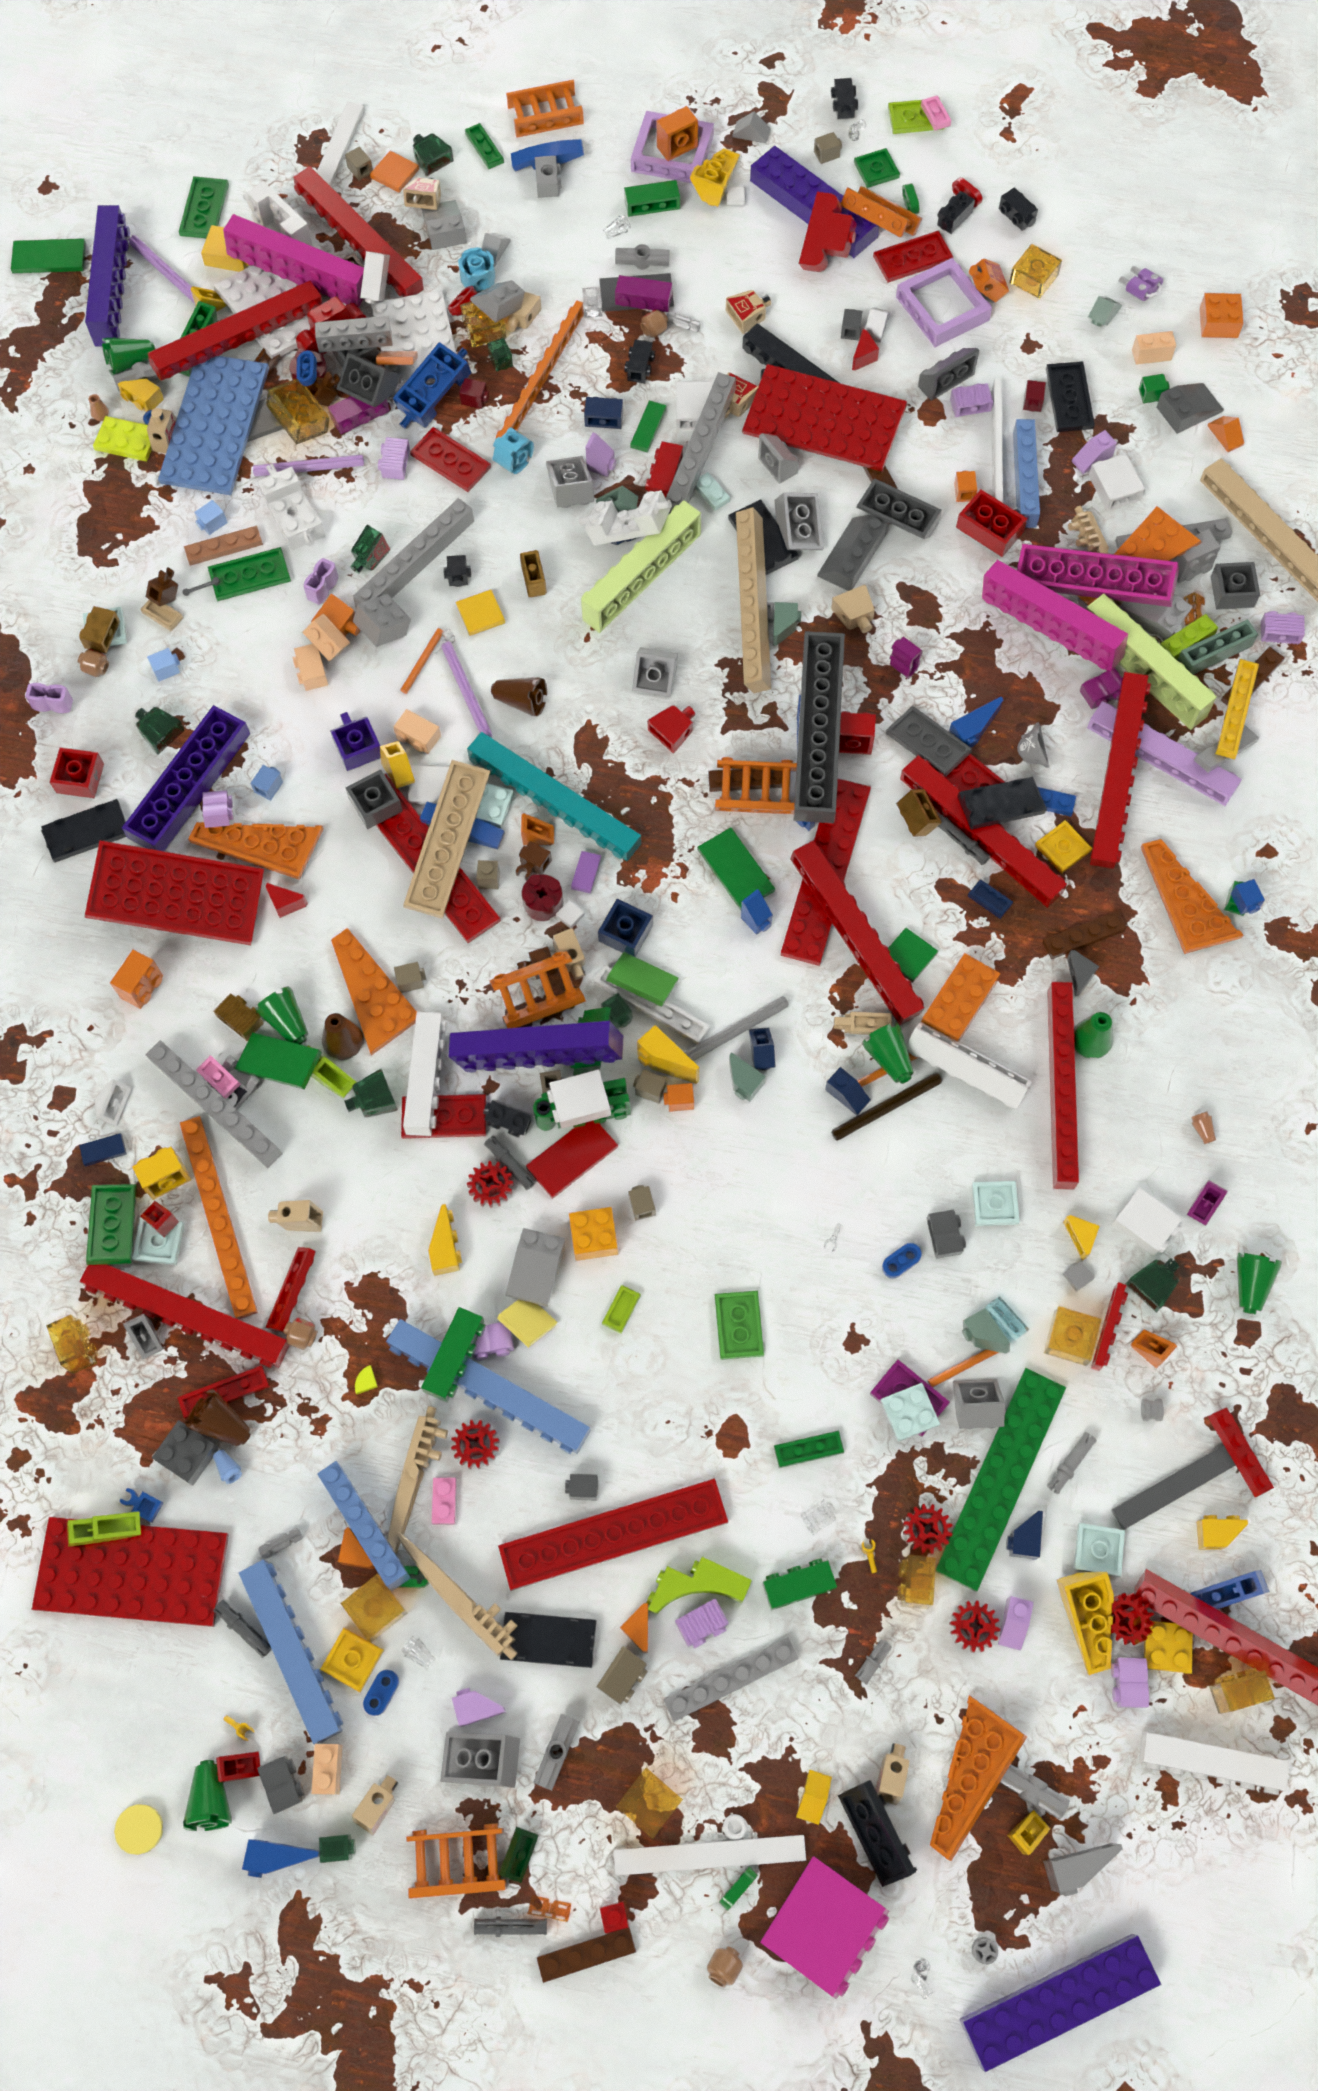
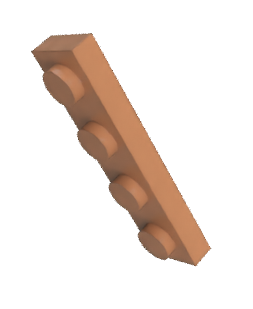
[184,525,263,566]

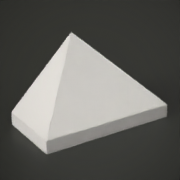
[94,1079,131,1126]

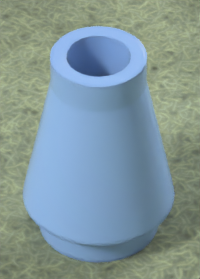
[213,1449,242,1484]

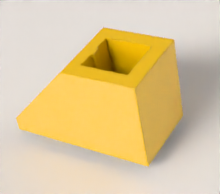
[118,379,164,412]
[380,741,415,788]
[1196,1515,1248,1550]

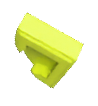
[355,1365,378,1395]

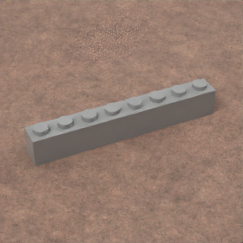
[666,372,736,515]
[353,498,474,607]
[145,1040,283,1169]

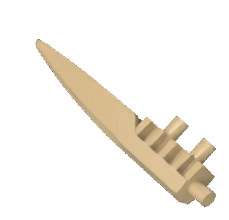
[1068,506,1124,607]
[388,1406,448,1554]
[397,1531,518,1660]

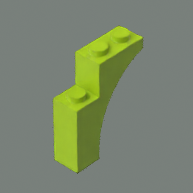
[646,1557,752,1615]

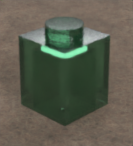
[487,338,513,372]
[601,993,633,1029]
[319,1834,356,1863]

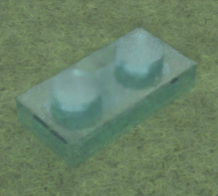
[985,1296,1029,1341]

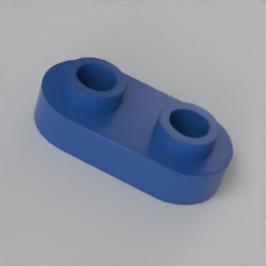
[296,350,317,386]
[882,1243,922,1279]
[363,1670,399,1716]

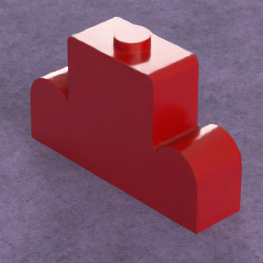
[798,191,857,272]
[296,296,367,355]

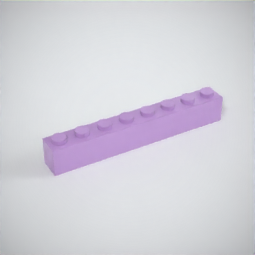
[1087,701,1242,806]

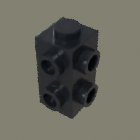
[831,78,858,119]
[999,187,1038,231]
[937,191,975,234]
[624,339,656,384]
[483,1100,534,1138]

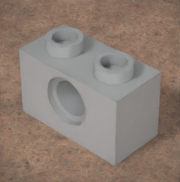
[535,156,562,198]

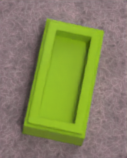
[602,1285,641,1334]

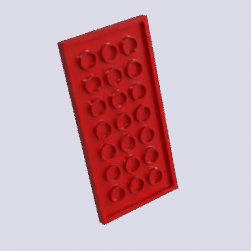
[742,364,907,472]
[85,840,264,946]
[31,1517,229,1627]

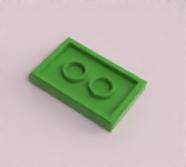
[606,952,679,1007]
[715,1291,764,1360]

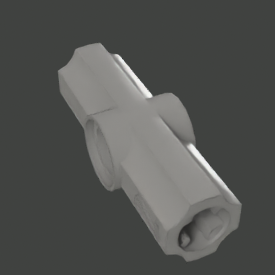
[615,244,670,270]
[113,362,159,391]
[533,1714,580,1791]
[1000,1765,1070,1819]

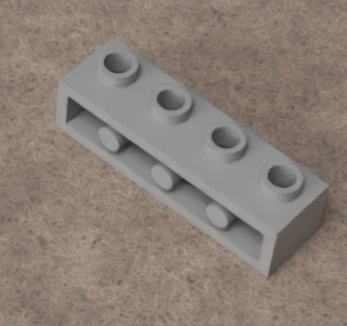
[315,316,393,353]

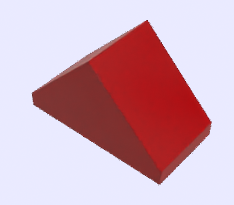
[852,329,879,371]
[265,883,308,918]
[140,1201,179,1237]
[216,1751,260,1783]

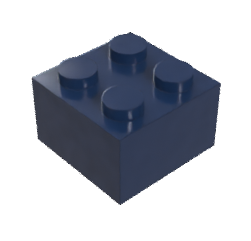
[598,899,653,957]

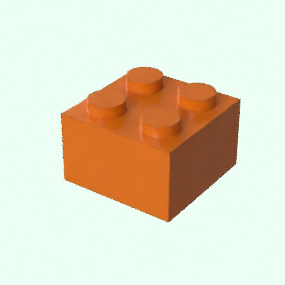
[656,106,698,161]
[1199,293,1244,338]
[110,949,163,1009]

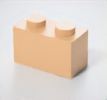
[1132,331,1176,365]
[302,614,350,661]
[292,644,328,691]
[393,709,441,754]
[311,1744,343,1795]

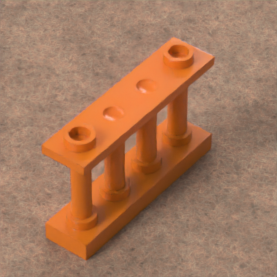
[506,79,584,138]
[841,186,923,238]
[715,757,797,814]
[489,951,586,1029]
[406,1823,507,1899]

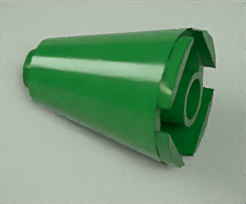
[102,337,155,376]
[255,986,309,1045]
[1074,1012,1113,1058]
[862,1023,914,1084]
[1237,1253,1282,1315]
[183,1760,232,1831]

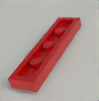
[265,1247,316,1332]
[1091,1282,1128,1371]
[177,1365,270,1419]
[1208,1407,1274,1498]

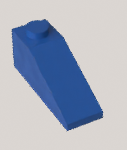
[949,697,1003,747]
[1191,1570,1270,1609]
[242,1839,322,1878]

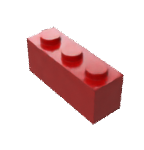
[645,441,683,499]

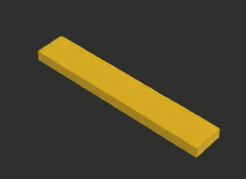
[1215,659,1259,760]

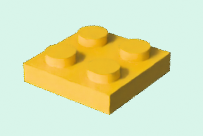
[1143,1621,1193,1674]

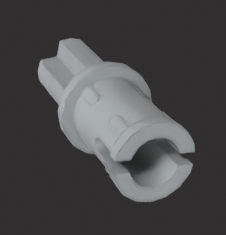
[855,1639,892,1685]

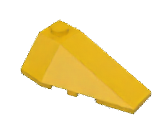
[690,148,740,207]
[1056,1572,1114,1675]

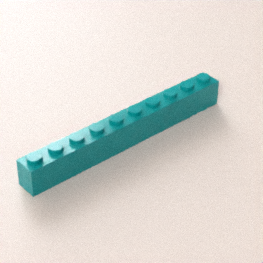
[467,731,641,861]

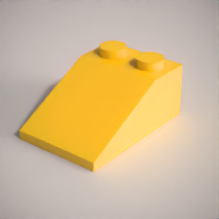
[637,1025,700,1084]

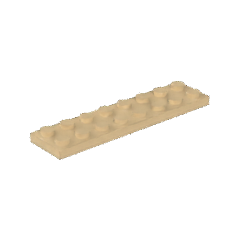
[403,760,490,919]

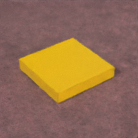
[456,589,505,636]
[1034,820,1092,874]
[320,1627,384,1693]

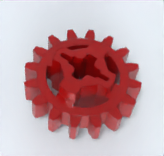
[467,1161,514,1208]
[451,1420,500,1469]
[903,1504,953,1555]
[1111,1593,1155,1645]
[949,1600,1001,1653]

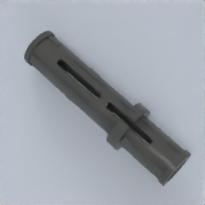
[938,817,991,865]
[484,1136,536,1190]
[213,1600,271,1658]
[474,1916,547,1937]

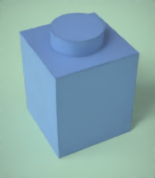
[250,765,283,801]

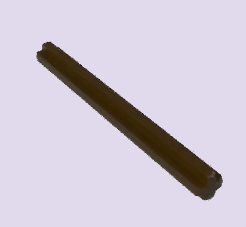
[831,1073,942,1141]

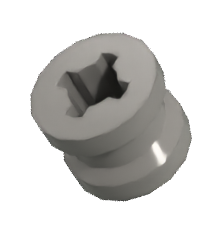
[1141,1398,1164,1421]
[972,1937,998,1965]

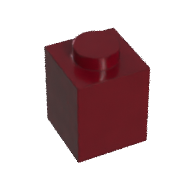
[459,378,489,409]
[1023,380,1046,412]

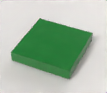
[854,148,900,188]
[888,928,938,983]

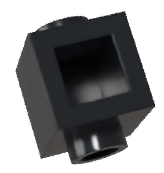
[443,555,471,587]

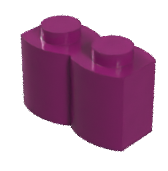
[889,636,923,679]
[1080,668,1122,709]

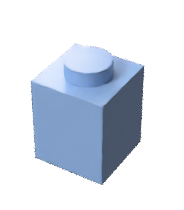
[194,500,228,535]
[147,648,180,682]

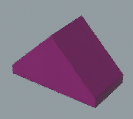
[1187,1180,1228,1226]

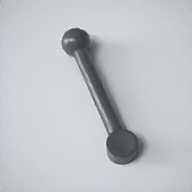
[182,577,220,596]

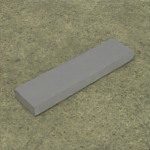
[1194,725,1260,773]

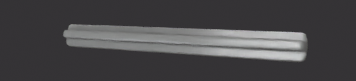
[684,996,789,1061]

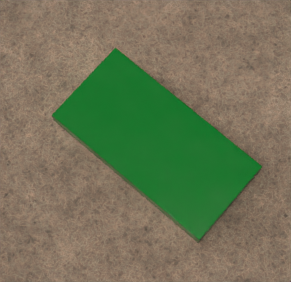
[178,176,229,239]
[11,238,86,274]
[207,547,291,602]
[697,827,775,910]
[235,1032,322,1090]
[86,1184,137,1265]

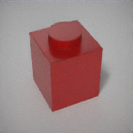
[600,1901,629,1934]

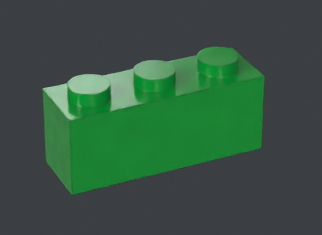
[624,180,680,217]
[762,1558,837,1611]

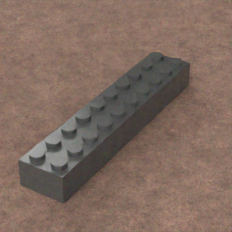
[793,631,845,823]

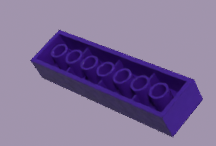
[750,145,879,258]
[85,205,130,347]
[122,705,250,851]
[448,1021,624,1073]
[959,1934,1162,2072]

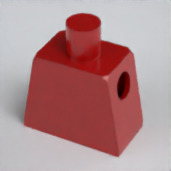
[647,705,696,754]

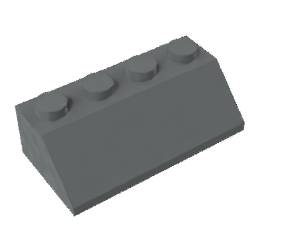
[856,478,942,539]
[817,514,888,591]

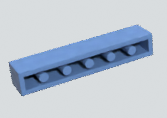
[1013,419,1040,528]
[317,1461,411,1591]

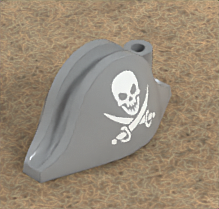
[1017,722,1050,768]

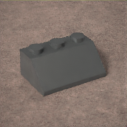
[918,348,980,401]
[336,353,400,407]

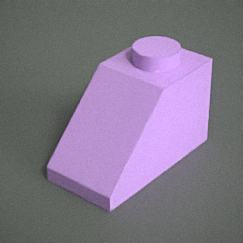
[1072,430,1117,474]
[585,433,616,477]
[998,1596,1034,1650]
[452,1688,506,1727]

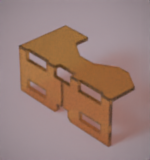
[1184,592,1205,626]
[527,1895,571,1922]

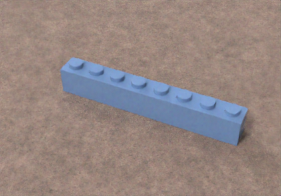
[238,1560,343,1745]

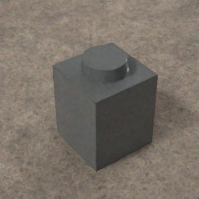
[841,309,863,341]
[565,1474,598,1501]

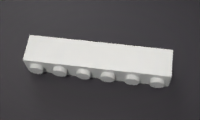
[403,1012,447,1136]
[906,1022,1032,1109]
[1139,1732,1289,1795]

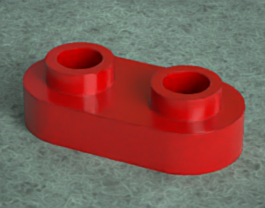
[952,177,983,208]
[447,286,477,316]

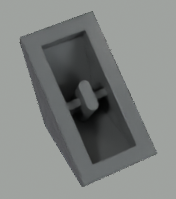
[1067,950,1099,996]

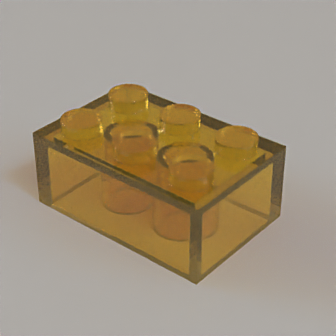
[266,379,330,445]

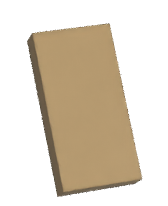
[140,600,183,631]

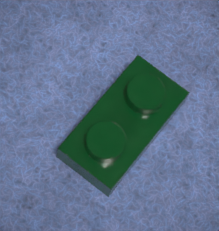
[499,1826,539,1883]

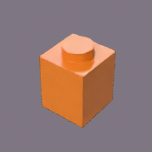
[954,471,977,502]
[663,1083,694,1112]

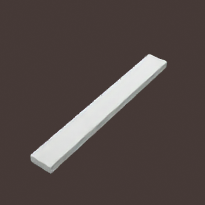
[302,101,364,215]
[991,379,1003,503]
[614,1835,806,1876]

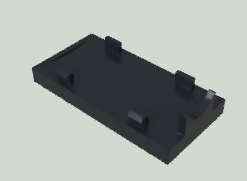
[1046,361,1095,432]
[728,499,799,575]
[957,776,1047,830]
[41,799,126,863]
[500,1612,597,1668]
[838,1780,917,1887]

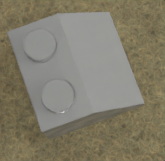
[470,280,525,323]
[758,433,799,484]
[632,647,678,697]
[953,1379,1005,1429]

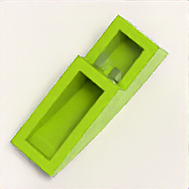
[307,1045,357,1099]
[67,1511,141,1547]

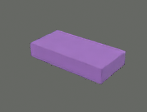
[571,851,601,894]

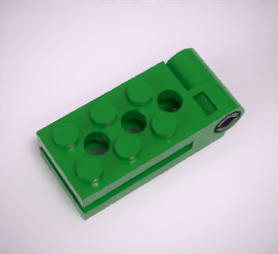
[533,1078,631,1131]

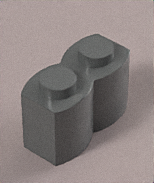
[926,1209,966,1259]
[258,1756,305,1814]

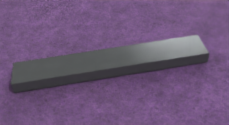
[1111,1445,1236,1530]

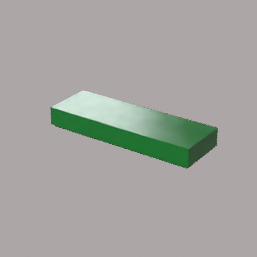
[465,123,504,169]
[630,400,666,453]
[774,1430,844,1468]

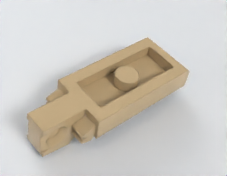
[834,1012,892,1035]

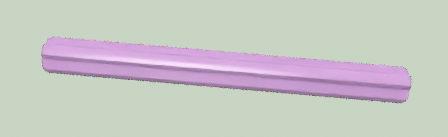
[128,235,195,303]
[253,455,364,477]
[442,641,492,737]

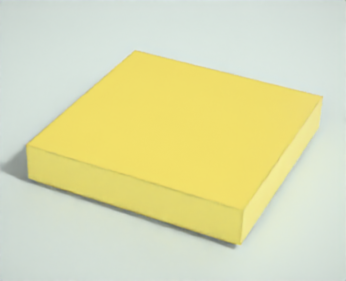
[497,1299,558,1348]

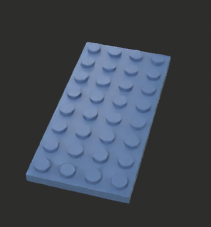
[158,356,269,496]

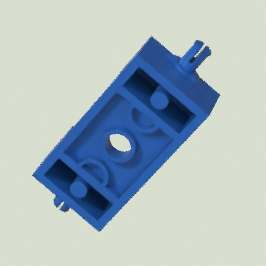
[393,342,472,429]

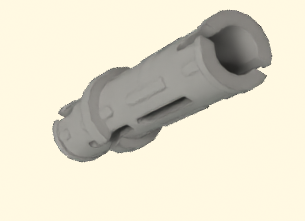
[1047,1432,1097,1494]

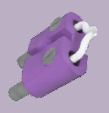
[1118,266,1163,301]

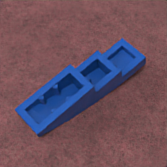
[511,139,584,172]
[420,802,505,850]

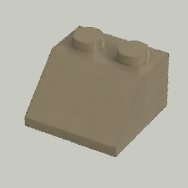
[596,1646,648,1705]

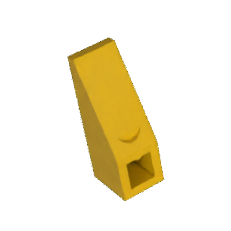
[428,1204,462,1276]

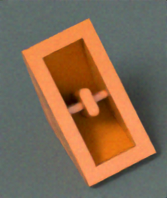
[1207,416,1244,452]
[521,813,554,845]
[1130,1329,1177,1368]
[338,1527,375,1569]
[620,1603,648,1653]

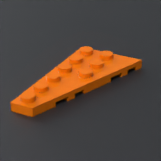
[1078,506,1201,606]
[188,822,324,880]
[1140,839,1244,954]
[331,928,417,1056]
[930,1695,1027,1861]

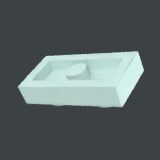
[695,472,730,511]

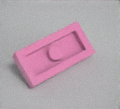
[921,95,952,131]
[196,1055,241,1099]
[432,1478,456,1525]

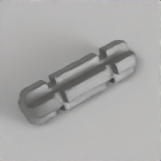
[666,311,701,332]
[258,1528,302,1559]

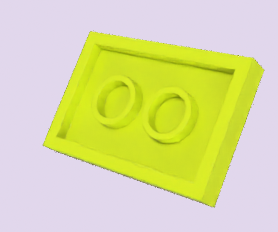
[93,416,152,462]

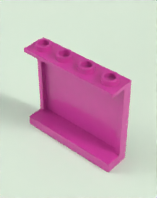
[760,1856,890,1999]

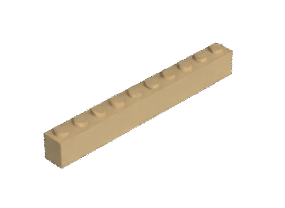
[1200,458,1318,602]
[736,507,771,694]

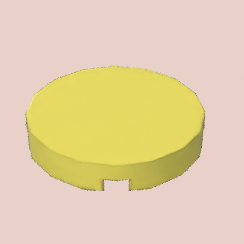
[114,1804,163,1855]

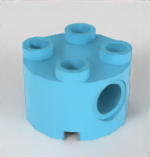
[458,247,496,291]
[492,427,534,474]

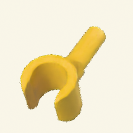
[861,1539,877,1573]
[223,1715,255,1741]

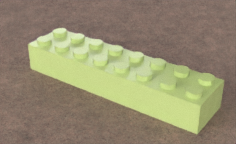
[581,500,701,633]
[1086,594,1217,730]

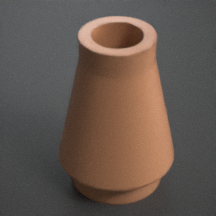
[88,394,109,421]
[1191,1111,1216,1144]

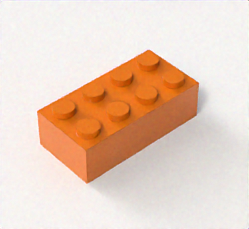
[921,953,1001,1042]

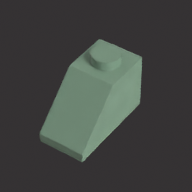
[1088,296,1122,327]
[596,486,638,512]
[773,602,801,646]
[729,1053,766,1102]
[962,1308,1010,1354]

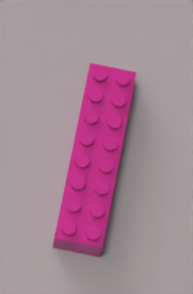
[223,214,364,307]
[1017,544,1179,607]
[982,559,1128,672]

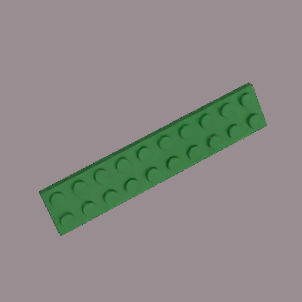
[935,1368,1067,1592]

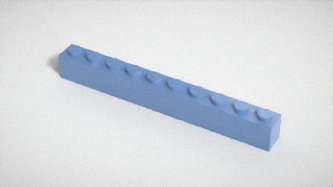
[386,1319,591,1454]

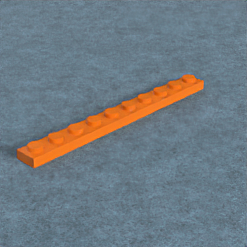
[496,300,584,438]
[180,1116,258,1319]

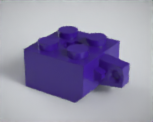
[330,712,381,771]

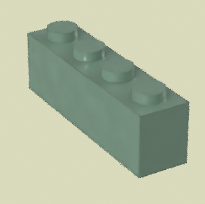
[1177,619,1258,675]

